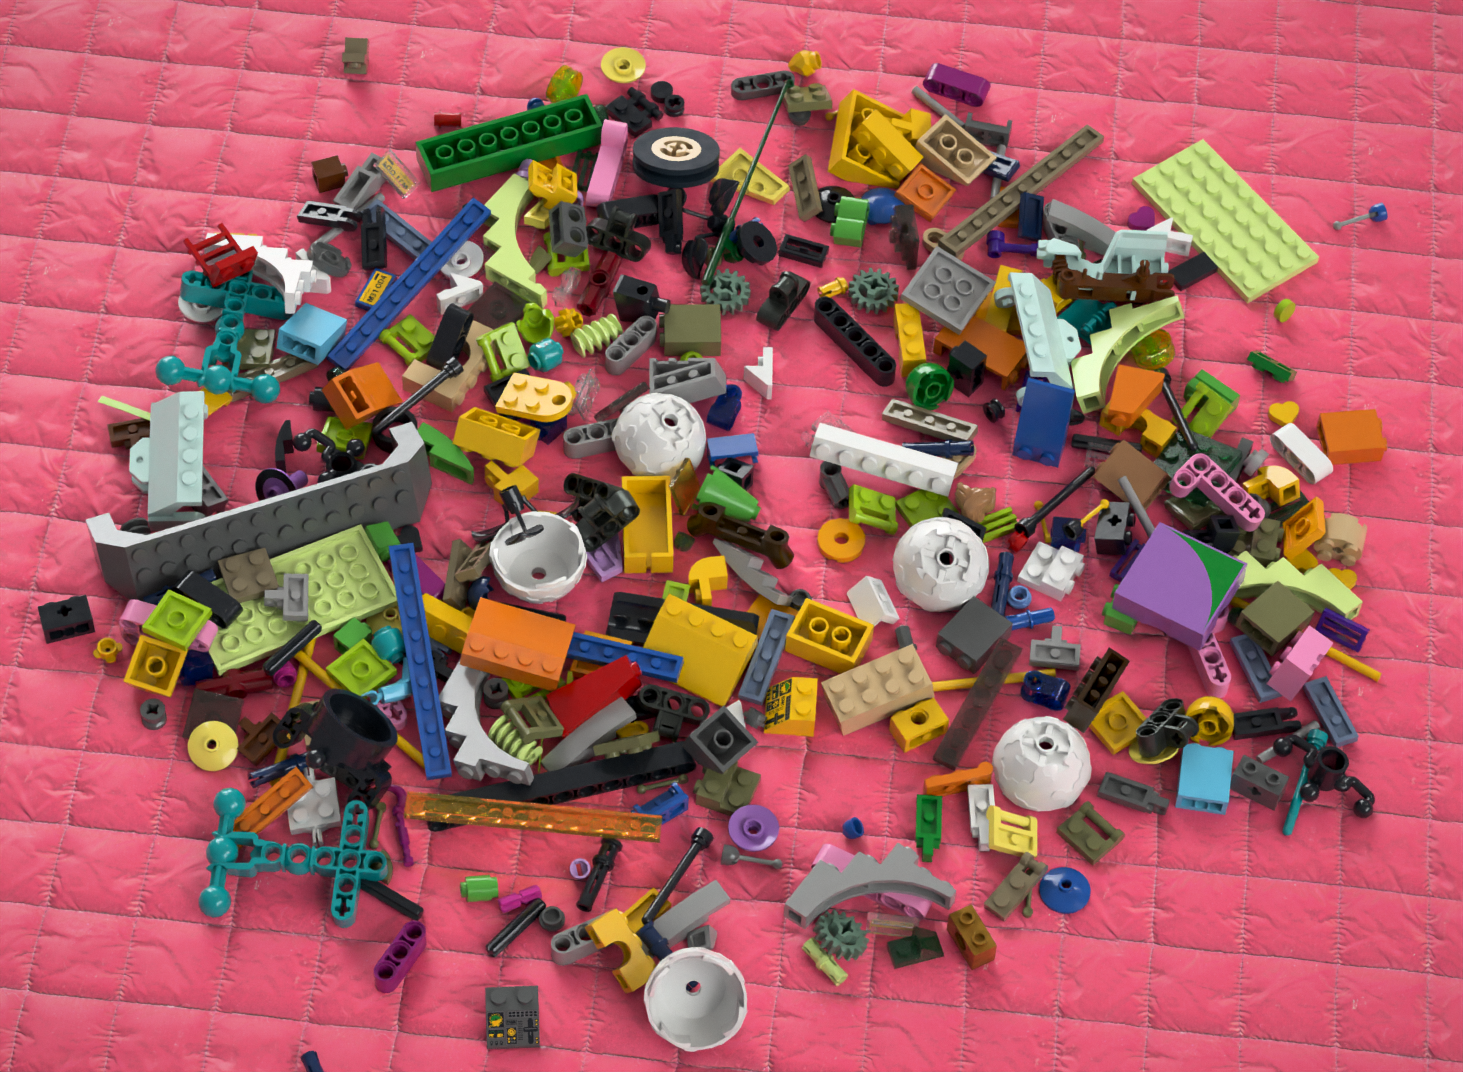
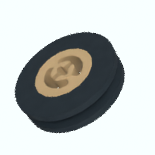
[633,127,720,188]

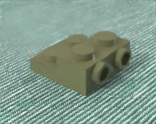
[1227,518,1284,568]
[693,761,761,816]

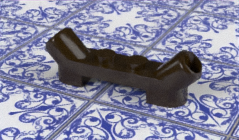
[687,502,794,569]

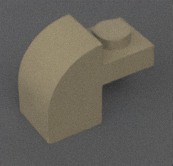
[342,37,370,74]

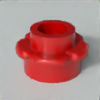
[1007,531,1029,554]

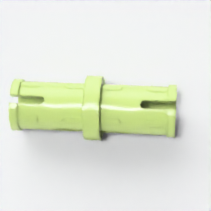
[802,937,848,986]

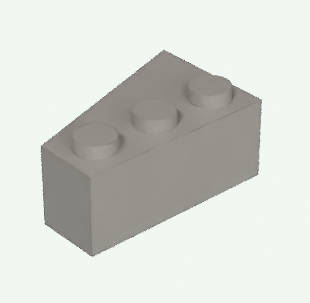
[649,358,726,403]

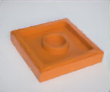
[894,163,957,223]

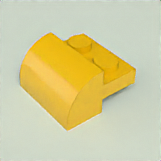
[528,160,578,209]

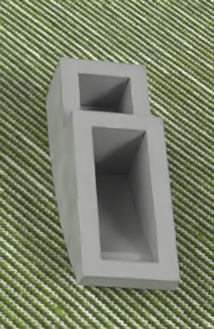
[333,153,388,210]

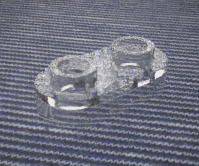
[552,267,581,309]

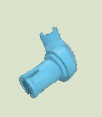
[361,657,412,705]

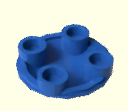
[861,188,905,225]

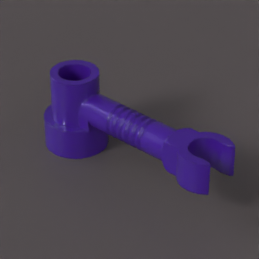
[986,230,1038,258]

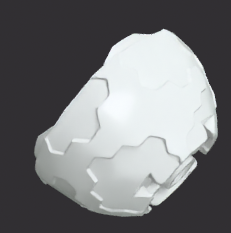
[612,393,706,483]
[489,511,587,604]
[892,517,989,613]
[992,716,1092,812]
[644,947,748,1052]

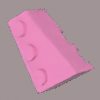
[1267,625,1333,701]

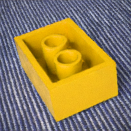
[452,407,540,467]
[785,598,874,674]

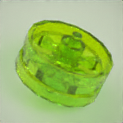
[546,65,583,103]
[1131,329,1175,371]

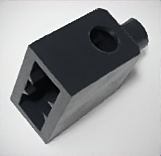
[613,274,671,322]

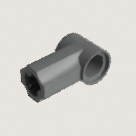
[819,461,849,509]

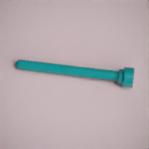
[1282,729,1328,836]

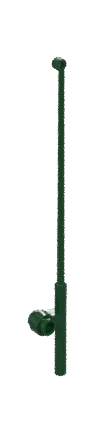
[701,79,794,286]

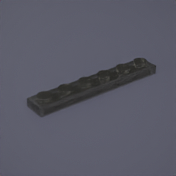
[933,637,1023,771]

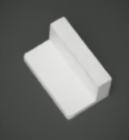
[847,576,900,627]

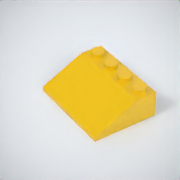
[827,89,904,189]
[643,594,758,707]

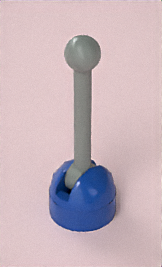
[1333,202,1388,230]

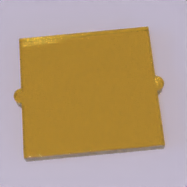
[669,458,701,516]

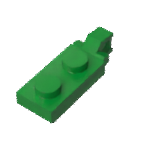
[915,794,942,862]

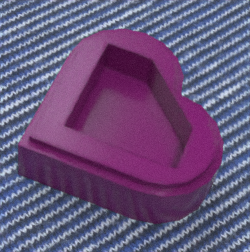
[1127,206,1155,231]

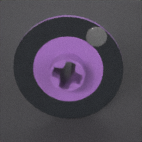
[255,468,308,501]

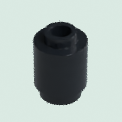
[309,387,335,412]

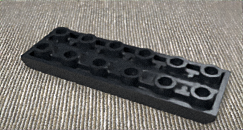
[606,592,759,663]

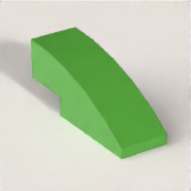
[417,422,474,485]

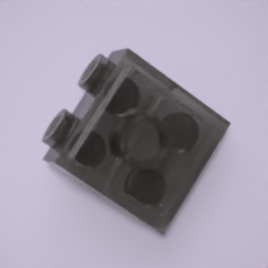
[888,205,919,270]

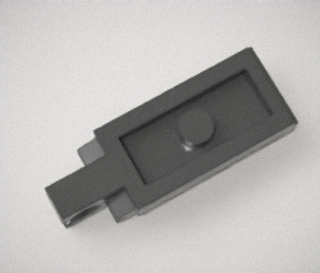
[1097,772,1170,815]

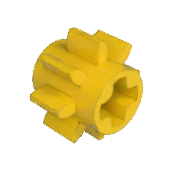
[554,308,583,337]

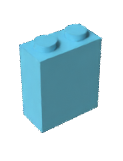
[276,303,347,365]
[1175,743,1234,815]

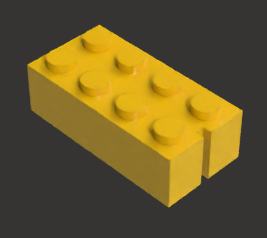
[622,476,674,573]

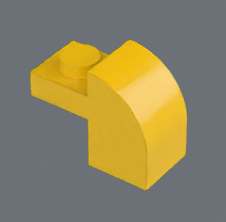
[889,108,931,147]
[485,461,539,504]
[1243,466,1300,507]
[688,555,728,606]

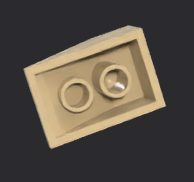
[914,114,997,186]

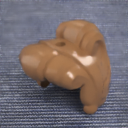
[955,482,996,523]

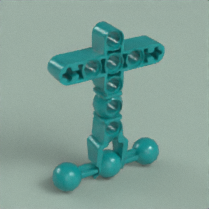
[155,269,293,404]
[198,787,388,928]

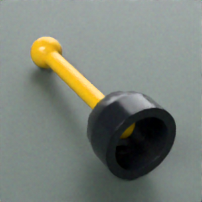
[1062,499,1109,540]

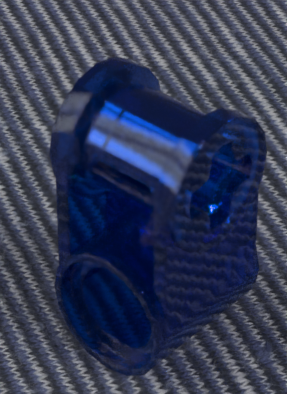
[706,384,742,431]
[1020,670,1071,711]

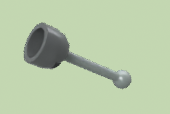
[720,844,783,869]

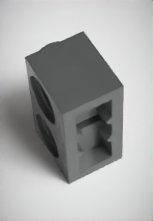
[549,201,588,258]

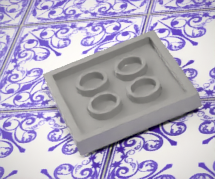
[900,246,996,335]

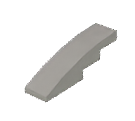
[1046,199,1116,256]
[713,538,793,606]
[540,697,636,772]
[640,880,730,958]

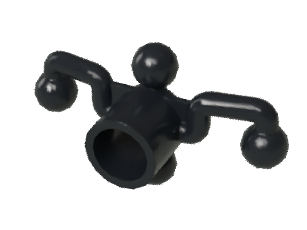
[293,428,377,483]
[1273,734,1375,818]

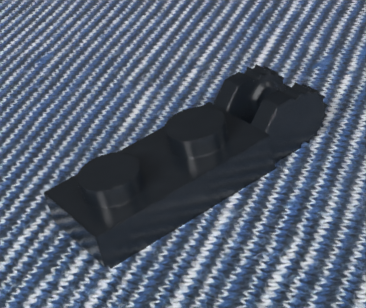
[297,201,363,232]
[361,206,387,271]
[1232,707,1302,740]

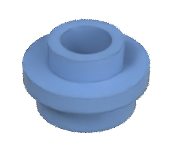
[1007,585,1032,609]

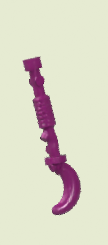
[387,784,414,867]

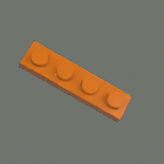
[233,767,313,851]

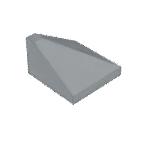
[687,925,717,950]

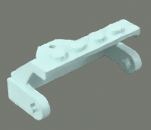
[994,272,1081,406]
[129,391,208,531]

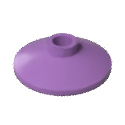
[728,805,779,852]

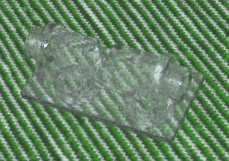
[568,369,600,420]

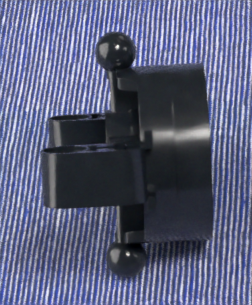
[272,689,398,815]

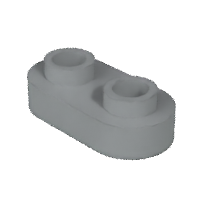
[1242,449,1269,477]

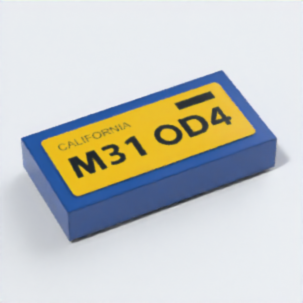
[355,268,397,311]

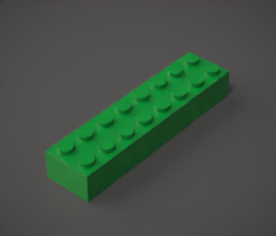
[416,94,603,192]

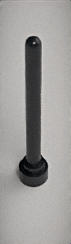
[371,357,464,436]
[1154,368,1198,451]
[1014,466,1095,538]
[641,827,714,925]

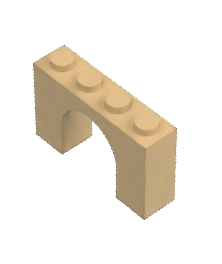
[402,320,498,412]

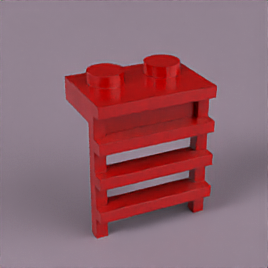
[183,223,258,287]

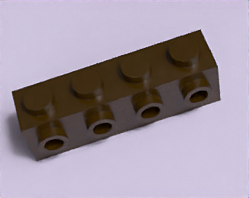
[1063,647,1130,733]

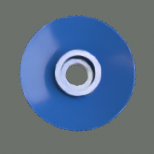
[1039,867,1091,914]

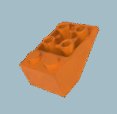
[322,362,403,430]

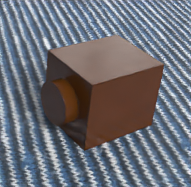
[311,155,348,193]

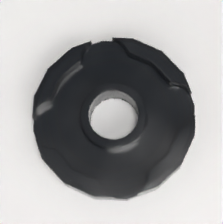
[736,221,777,266]

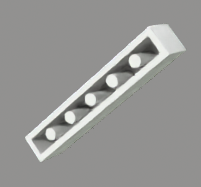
[810,423,958,497]

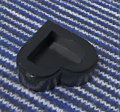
[396,525,423,553]

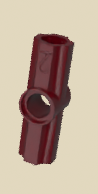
[577,251,622,317]
[195,668,273,704]

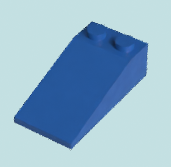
[1012,377,1075,468]

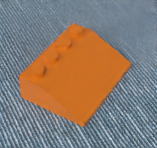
[460,597,576,691]

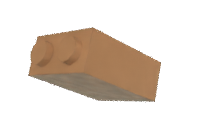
[1093,439,1172,511]

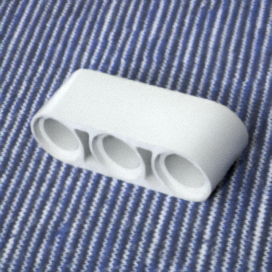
[1270,423,1333,485]

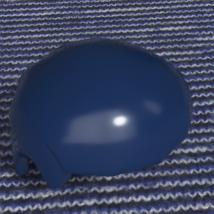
[467,576,494,611]

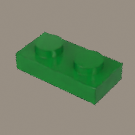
[1247,350,1297,383]

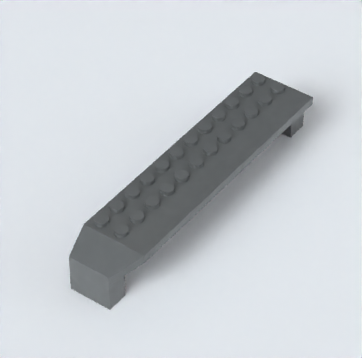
[85,422,432,602]

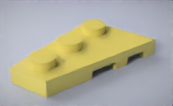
[709,148,790,205]

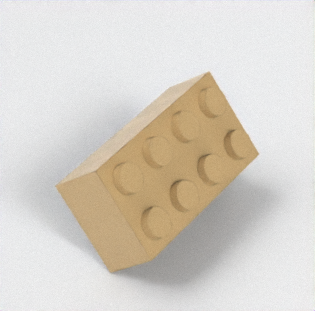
[821,644,935,736]

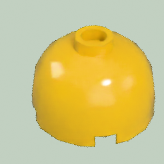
[1185,696,1234,746]

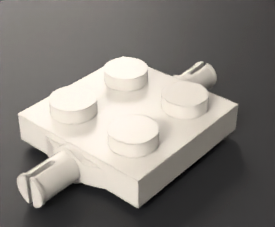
[287,767,342,847]

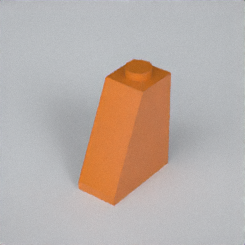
[1106,364,1165,428]

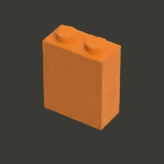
[1316,409,1387,465]

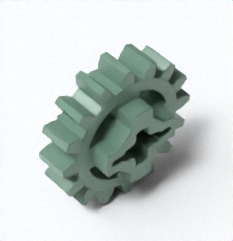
[848,268,899,314]
[700,269,751,315]
[813,910,869,961]

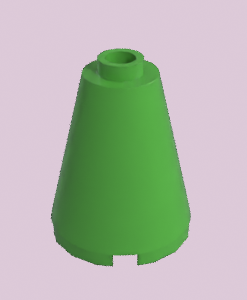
[691,465,761,523]

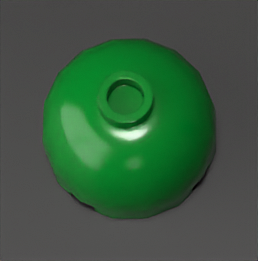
[905,362,954,410]

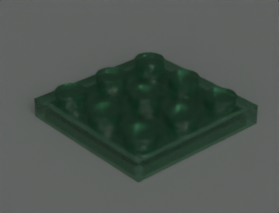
[1153,429,1243,507]

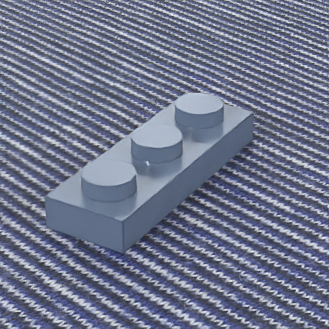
[1230,634,1282,703]
[1303,676,1359,748]

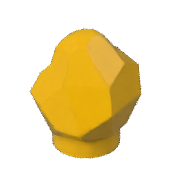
[788,50,822,77]

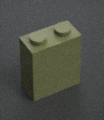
[659,304,721,356]
[1235,581,1315,657]

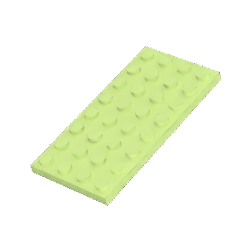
[1132,139,1319,304]
[207,524,398,676]

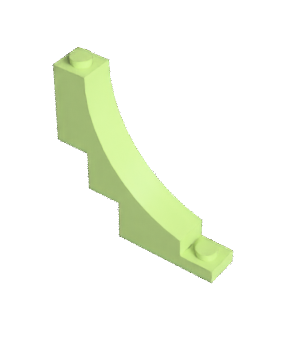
[483,173,547,309]

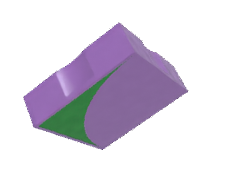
[1112,522,1247,651]

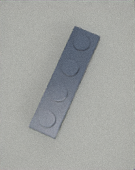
[361,199,431,260]
[738,609,795,706]

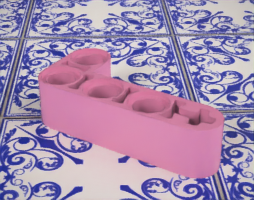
[586,119,628,208]
[1169,453,1265,532]
[119,599,218,652]
[1187,606,1231,698]

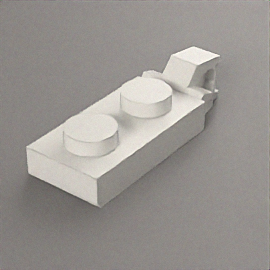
[967,784,995,851]

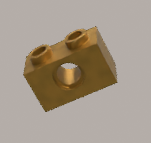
[947,904,997,970]

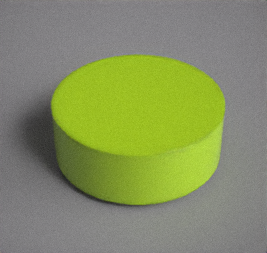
[1274,299,1296,322]

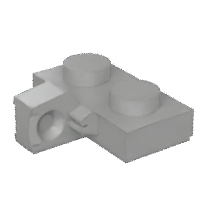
[264,573,309,621]
[1029,625,1081,671]

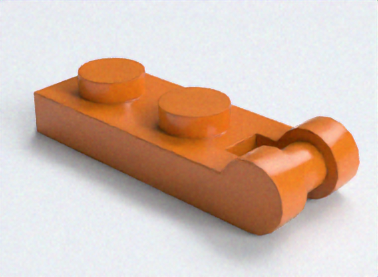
[923,762,993,797]

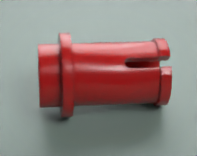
[434,110,461,128]

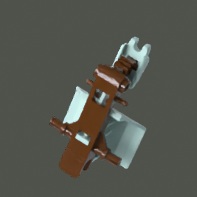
[1037,230,1175,308]

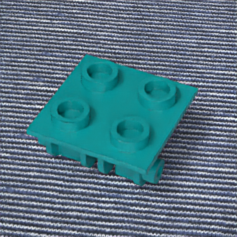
[1057,299,1117,345]

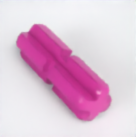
[498,885,542,913]

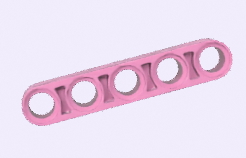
[811,844,933,921]

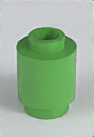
[460,875,498,902]

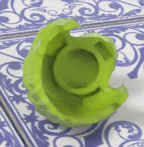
[516,302,554,344]

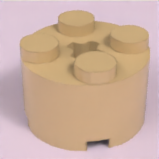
[1314,513,1367,566]

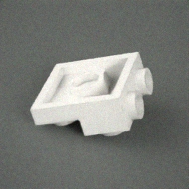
[1017,541,1085,601]

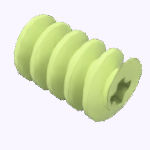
[570,314,623,358]
[488,715,543,766]

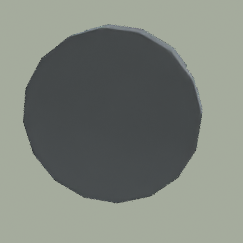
[307,242,352,277]

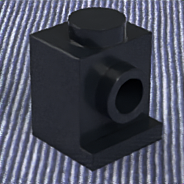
[717,457,754,491]

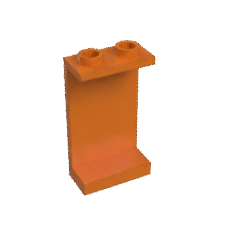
[933,316,1029,391]

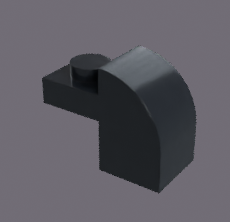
[1182,515,1240,554]

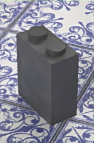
[936,596,1013,674]

